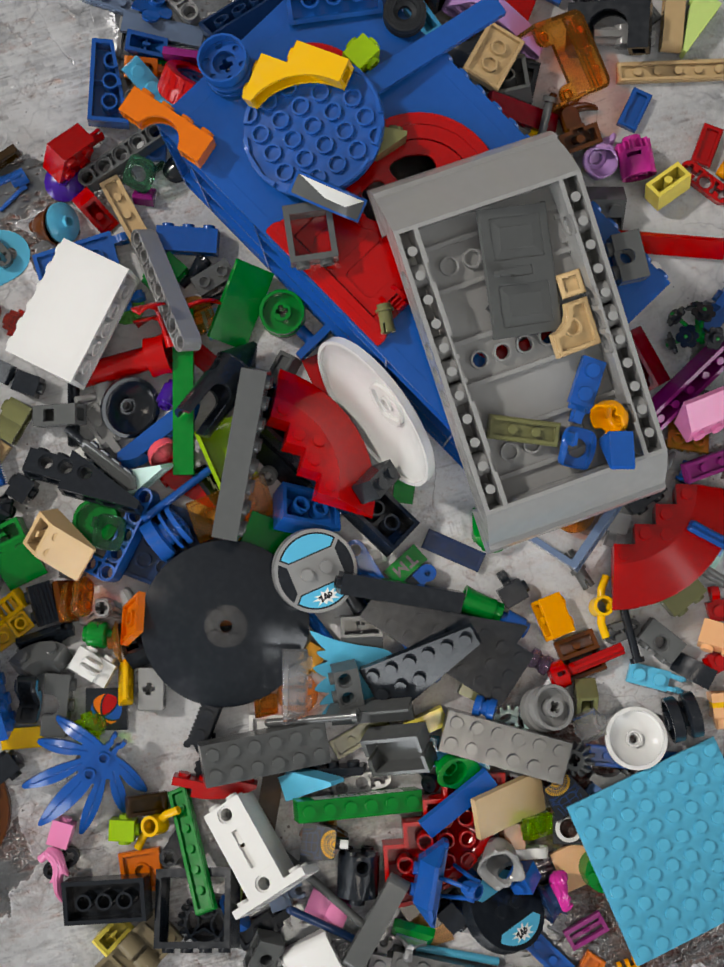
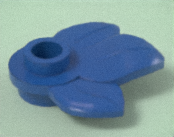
[131,0,172,23]

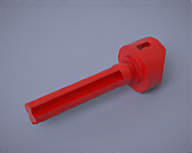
[547,642,625,688]

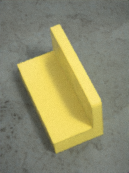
[403,704,445,733]

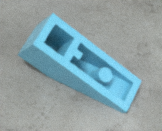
[278,768,344,802]

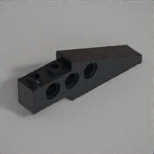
[22,447,144,516]

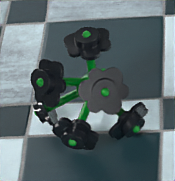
[665,301,724,354]

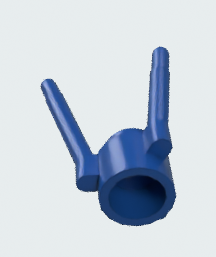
[0,168,30,212]
[439,863,484,903]

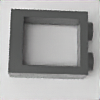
[282,202,339,270]

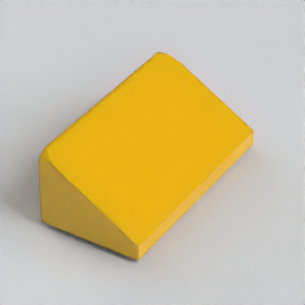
[118,659,134,706]

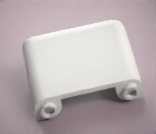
[279,929,344,967]

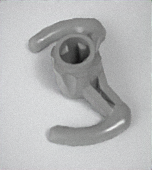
[76,587,134,626]

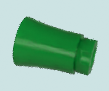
[461,585,505,620]

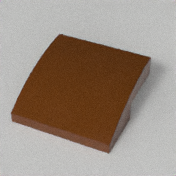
[553,628,607,683]

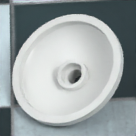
[605,706,668,770]

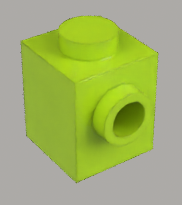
[342,33,380,73]
[108,813,141,845]

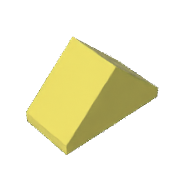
[92,922,134,957]

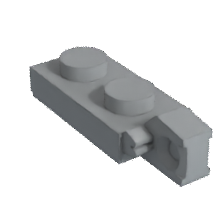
[87,401,122,455]

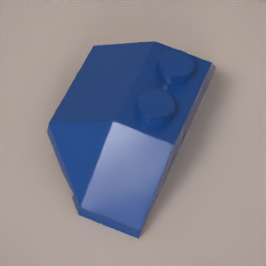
[409,837,449,928]

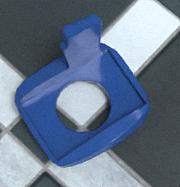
[558,426,597,470]

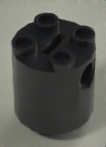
[337,845,380,906]

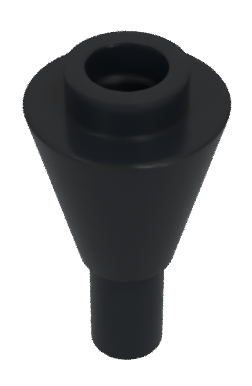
[179,255,212,289]

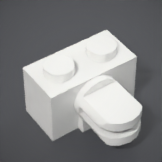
[68,644,120,688]

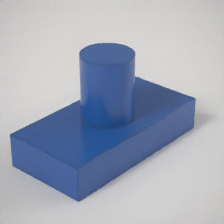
[295,325,331,361]

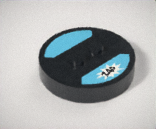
[462,866,545,955]

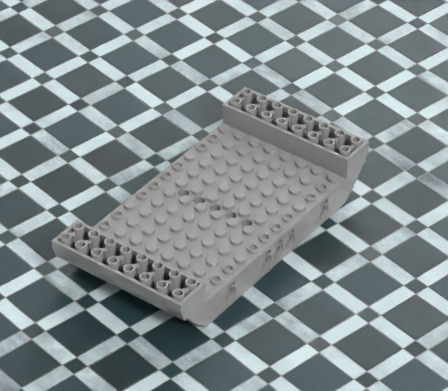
[367,131,668,554]

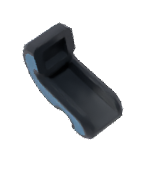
[14,675,42,724]

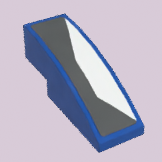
[288,170,368,223]

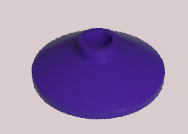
[44,169,85,202]

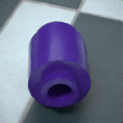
[156,379,173,411]

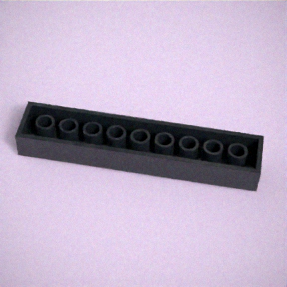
[260,382,420,557]

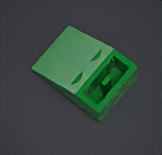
[0,517,48,591]

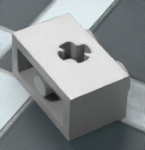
[135,666,166,710]

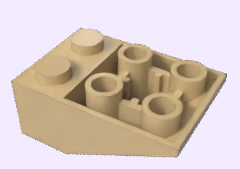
[23,509,96,581]

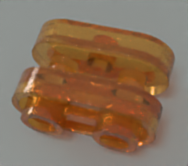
[59,576,94,622]

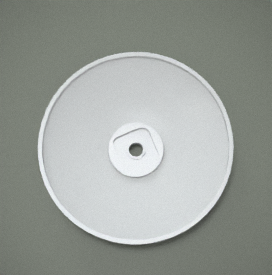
[317,337,435,486]

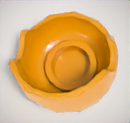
[589,400,629,434]

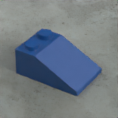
[273,482,341,533]

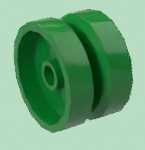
[259,289,305,338]
[72,501,122,546]

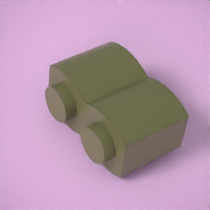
[0,397,33,446]

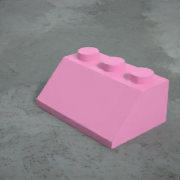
[674,386,724,442]

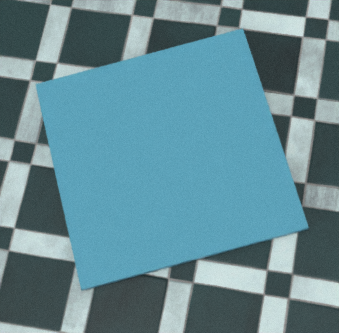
[566,736,724,967]

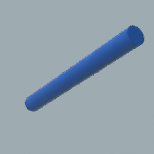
[140,467,212,523]

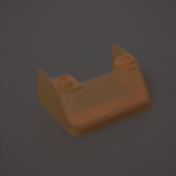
[517,9,610,113]

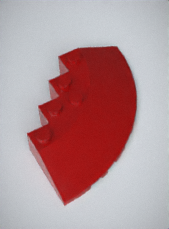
[266,369,375,518]
[611,484,724,610]
[382,772,505,908]

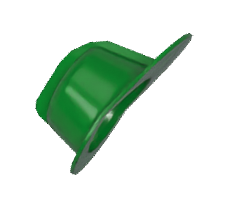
[434,754,480,789]

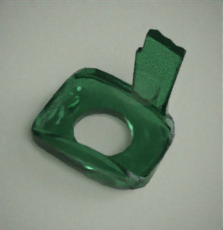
[123,154,164,193]
[91,514,126,551]

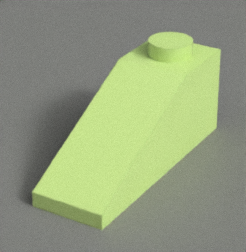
[679,0,722,59]

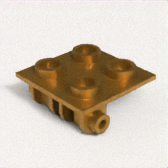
[665,416,709,455]

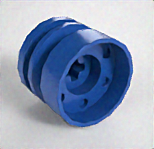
[197,33,254,98]
[139,506,195,562]

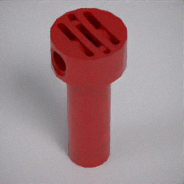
[85,333,173,388]

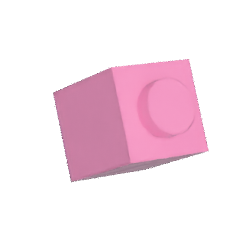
[46,815,77,850]

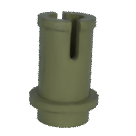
[375,303,396,334]

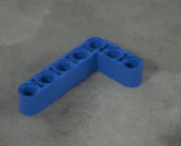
[84,487,160,583]

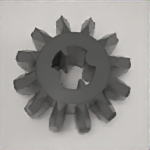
[566,741,596,777]

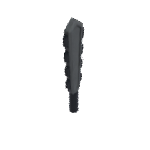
[64,425,137,491]

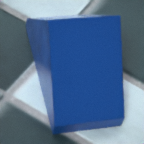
[124,29,168,60]
[598,431,635,469]

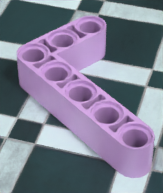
[442,0,546,60]

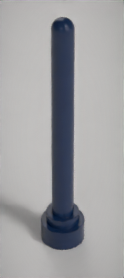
[286,906,355,942]

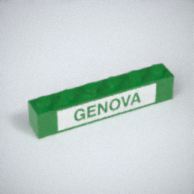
[293,786,423,824]

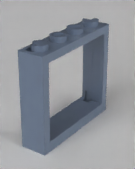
[528,505,624,573]

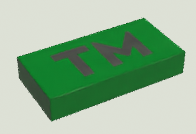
[383,544,427,581]

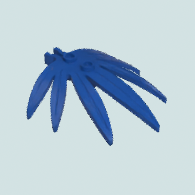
[22,715,148,834]

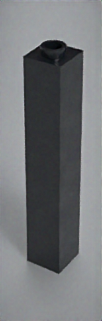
[334,571,465,614]

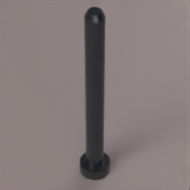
[620,610,645,664]

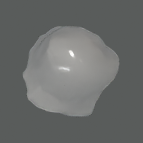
[477,837,526,891]

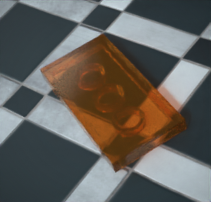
[185,474,273,543]

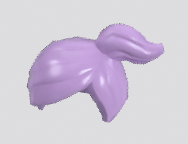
[582,133,618,180]

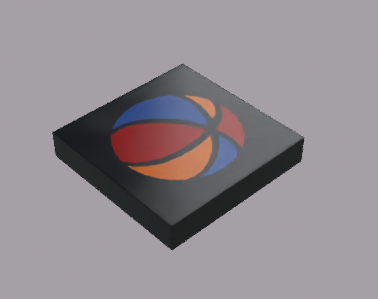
[86,688,128,730]

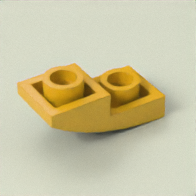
[0,610,35,652]

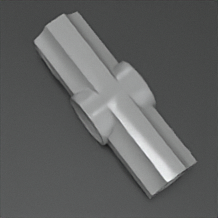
[591,23,656,50]

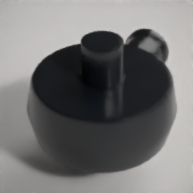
[419,773,440,793]

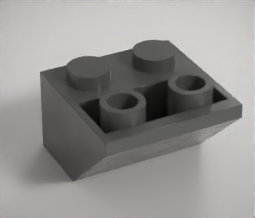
[586,186,627,230]
[340,614,383,649]

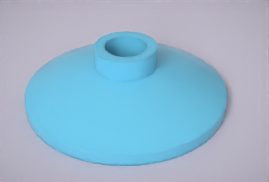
[45,202,80,243]

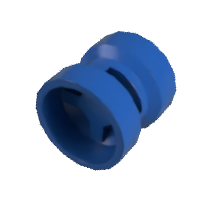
[472,694,498,721]

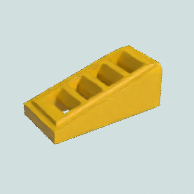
[0,587,30,627]

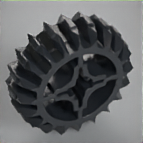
[177,895,224,942]

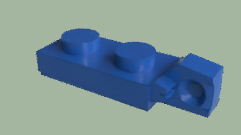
[567,355,607,425]

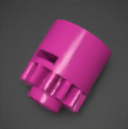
[615,134,657,183]

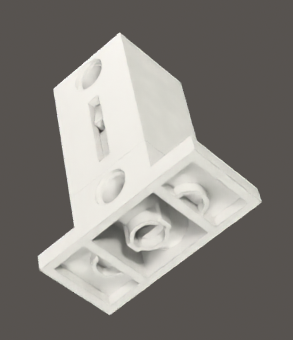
[204,792,319,920]

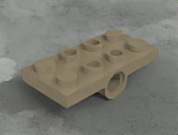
[95,907,184,967]

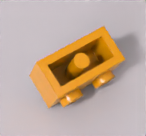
[530,592,575,642]

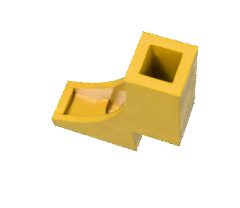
[242,40,354,109]

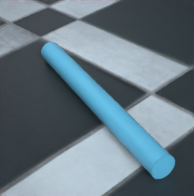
[416,944,499,966]

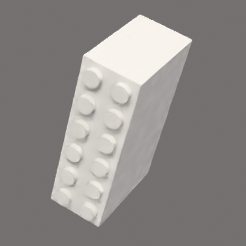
[5,238,140,390]

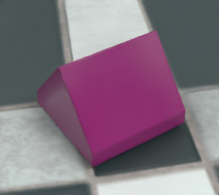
[132,186,157,207]

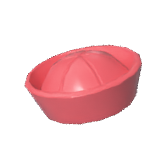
[147,438,173,466]

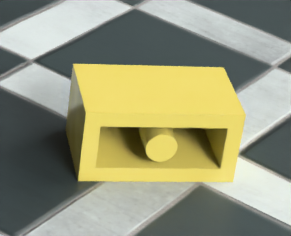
[644,162,692,211]

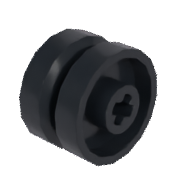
[661,691,705,744]

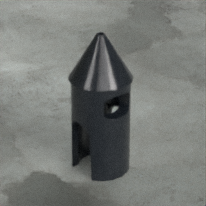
[175,341,257,438]

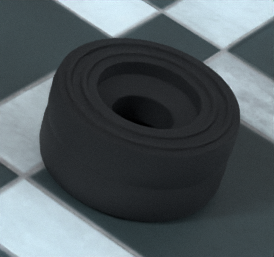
[383,0,426,38]

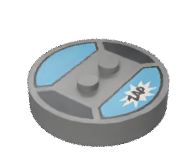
[271,528,357,613]

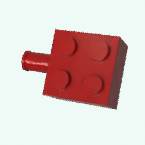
[43,123,105,184]

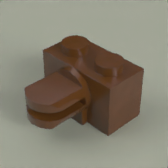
[557,106,603,154]

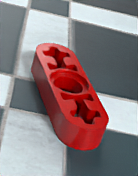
[682,160,724,205]

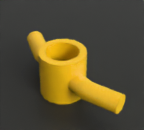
[588,574,613,639]
[134,806,181,850]

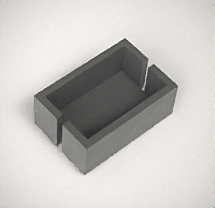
[360,722,438,777]

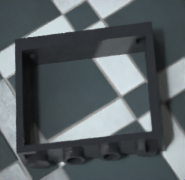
[153,867,240,953]

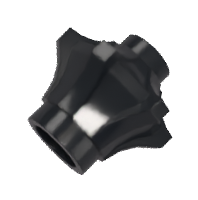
[0,493,16,524]

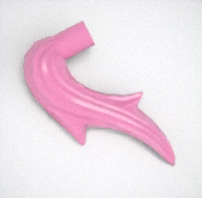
[37,846,69,902]

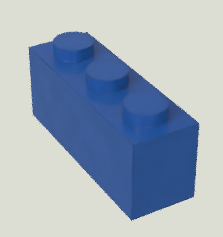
[156,222,220,257]

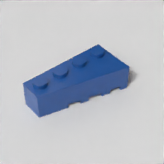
[87,38,130,130]

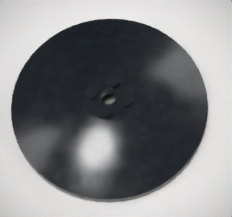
[141,539,310,707]

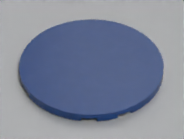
[243,64,385,197]

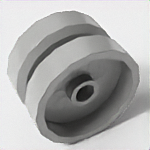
[519,684,574,733]

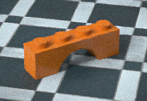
[118,86,217,169]

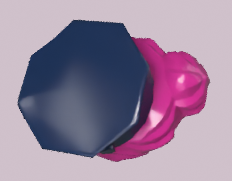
[537,869,573,924]

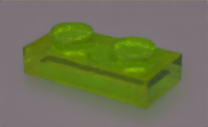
[521,812,553,841]

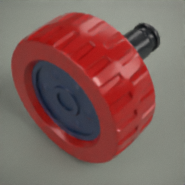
[157,60,203,105]

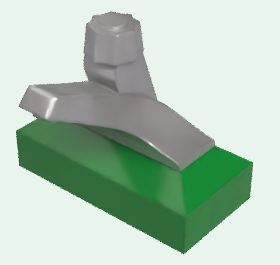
[391,918,436,963]

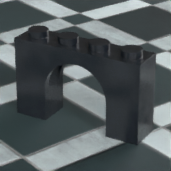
[565,0,653,58]

